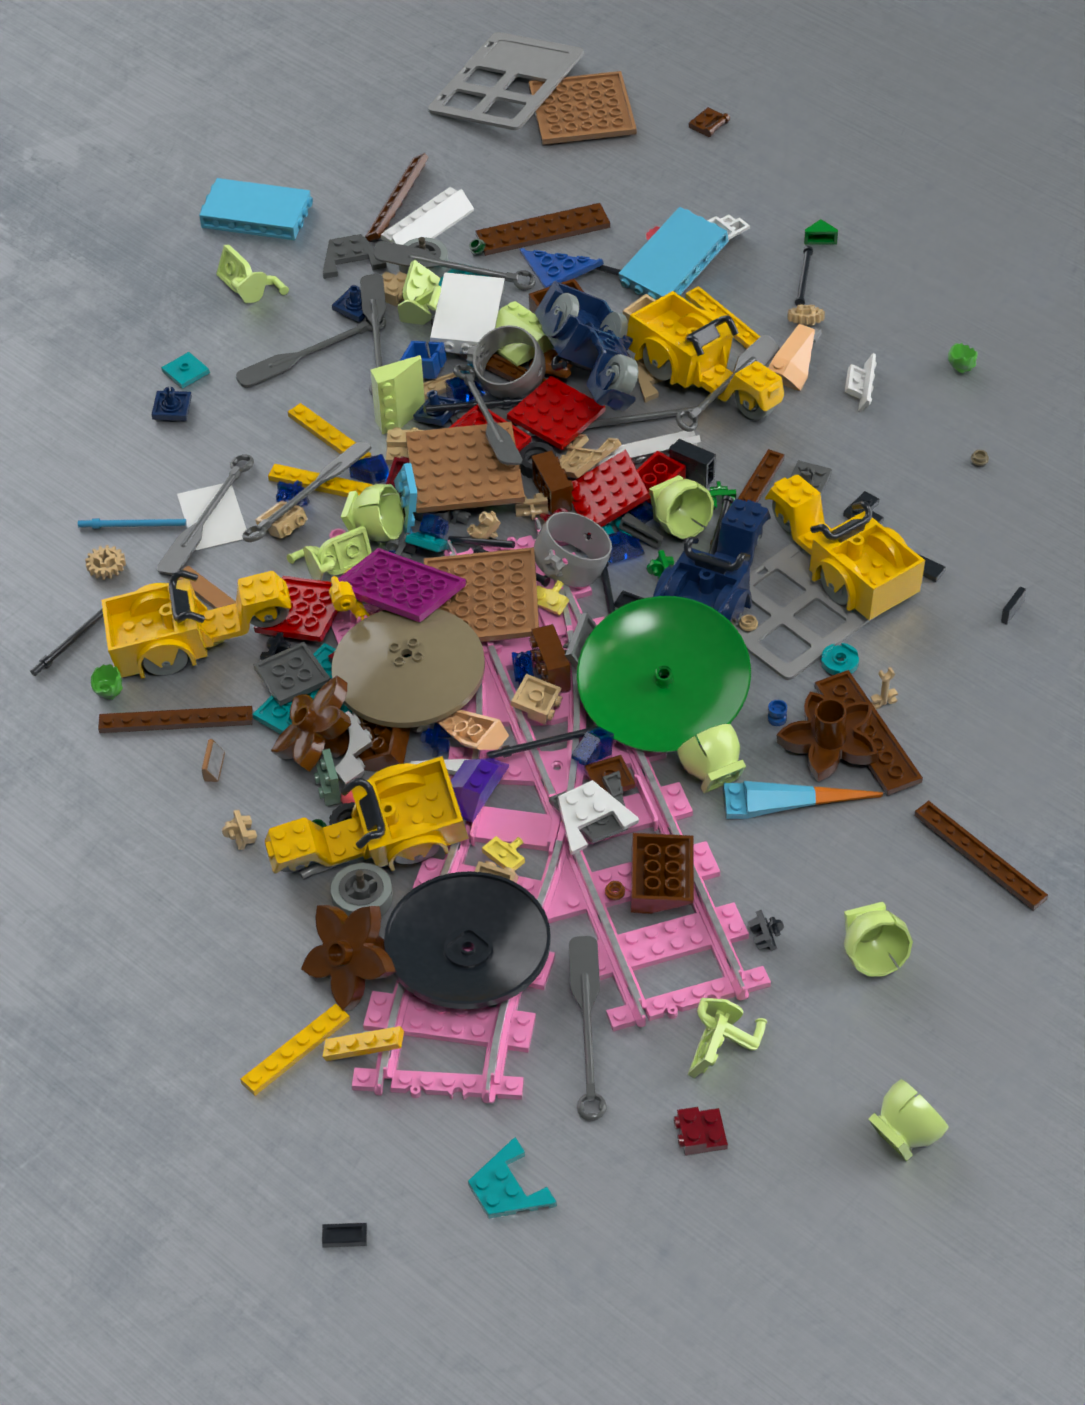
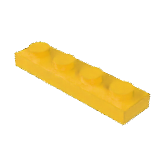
[322,1026,404,1061]

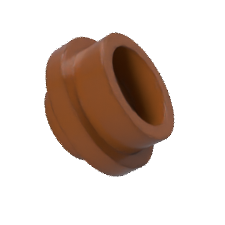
[605,881,625,900]

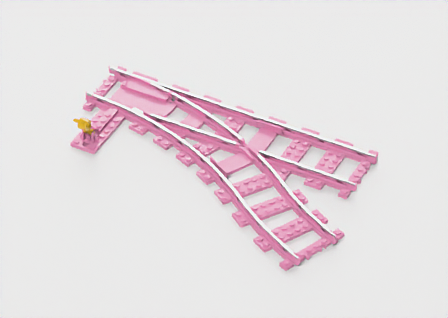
[329,518,771,1103]

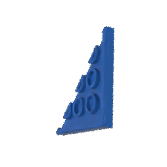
[520,248,604,288]

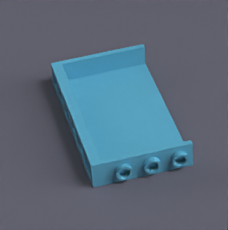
[199,178,313,240]
[619,207,729,300]

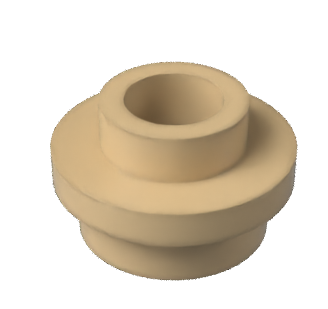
[739,615,758,632]

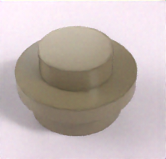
[971,449,989,466]

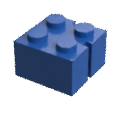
[400,341,447,379]

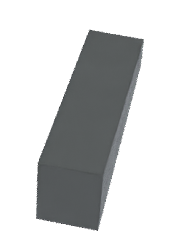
[618,512,664,549]

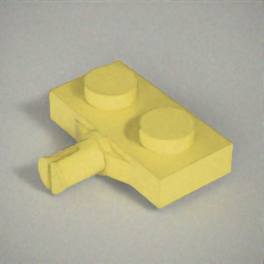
[537,580,569,616]
[482,836,525,871]

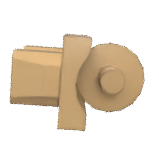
[515,493,548,521]
[467,511,501,539]
[222,810,257,850]

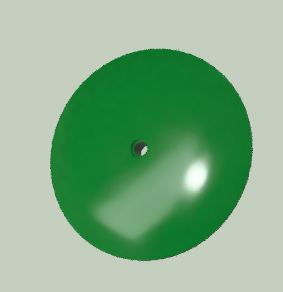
[577,596,751,752]

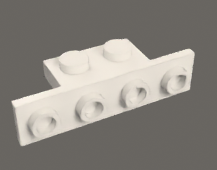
[845,353,877,412]

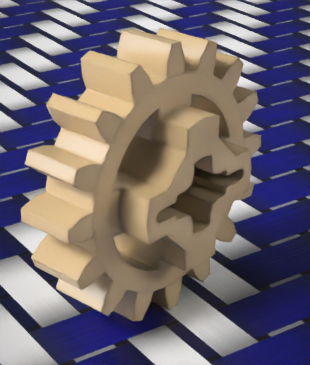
[788,304,825,326]
[85,545,126,580]

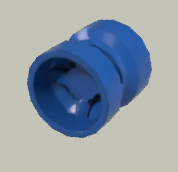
[768,700,787,726]

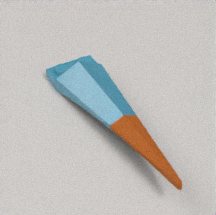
[723,781,883,819]

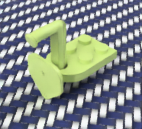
[216,245,289,303]
[398,260,441,325]
[286,526,372,581]
[687,998,767,1078]

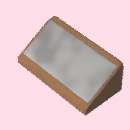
[202,739,225,782]

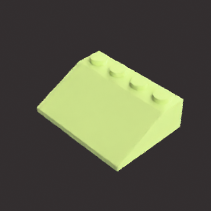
[495,301,554,366]
[370,355,425,434]

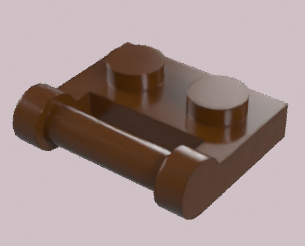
[689,107,731,137]

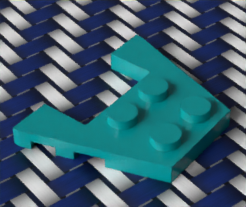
[468,1137,557,1219]

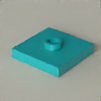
[161,352,210,389]
[405,532,452,552]

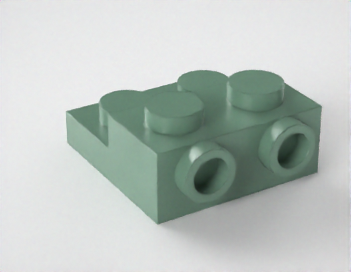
[314,749,341,806]

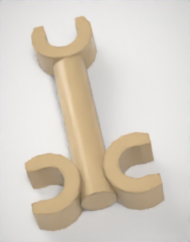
[870,667,898,709]

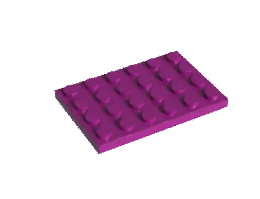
[331,548,466,622]

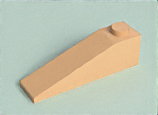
[768,324,815,391]
[436,710,509,750]

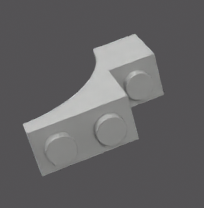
[335,711,372,786]

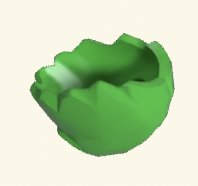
[948,343,978,374]
[91,664,123,700]

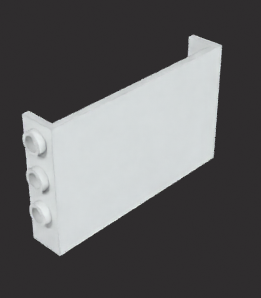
[430,272,505,357]

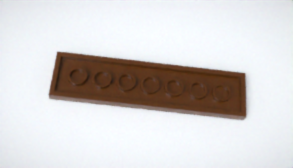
[475,203,610,256]
[814,670,923,796]

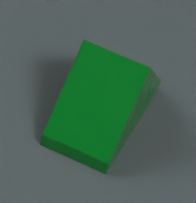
[804,219,838,245]

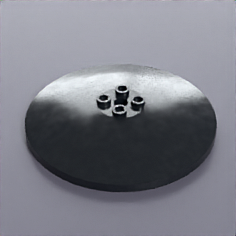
[384,871,551,1009]

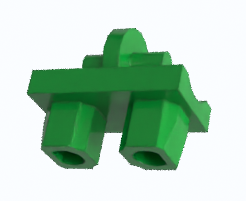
[709,481,737,511]
[646,550,674,580]

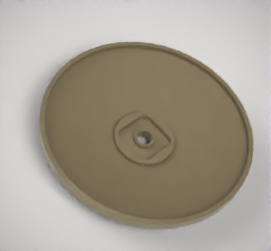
[332,608,485,728]

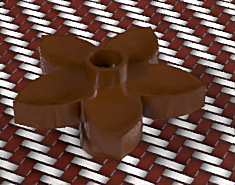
[271,675,351,772]
[776,691,878,782]
[301,905,396,1011]

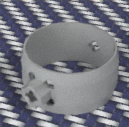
[467,325,546,399]
[534,512,612,587]

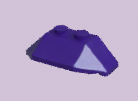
[451,758,509,823]

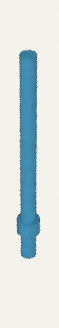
[78,518,187,529]

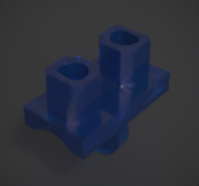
[276,480,310,507]
[512,651,534,685]
[420,722,452,758]

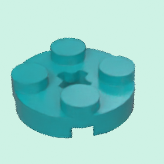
[821,643,859,675]

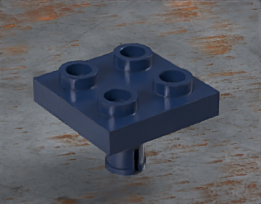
[332,285,365,322]
[151,387,192,421]
[413,390,461,426]

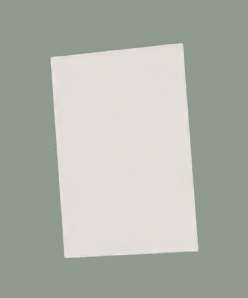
[177,483,246,551]

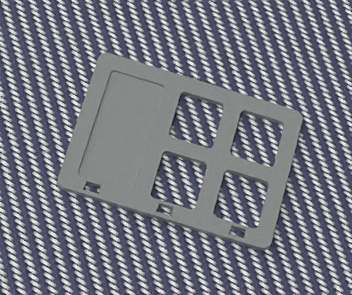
[428,32,584,130]
[737,541,875,680]

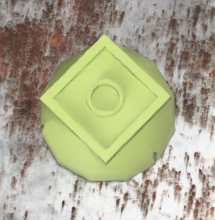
[649,475,714,539]
[341,484,404,542]
[677,724,746,794]
[844,902,913,977]
[869,1079,949,1161]

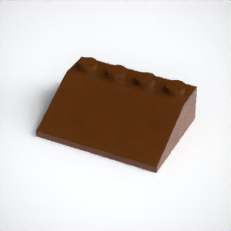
[344,713,411,772]
[631,833,694,914]

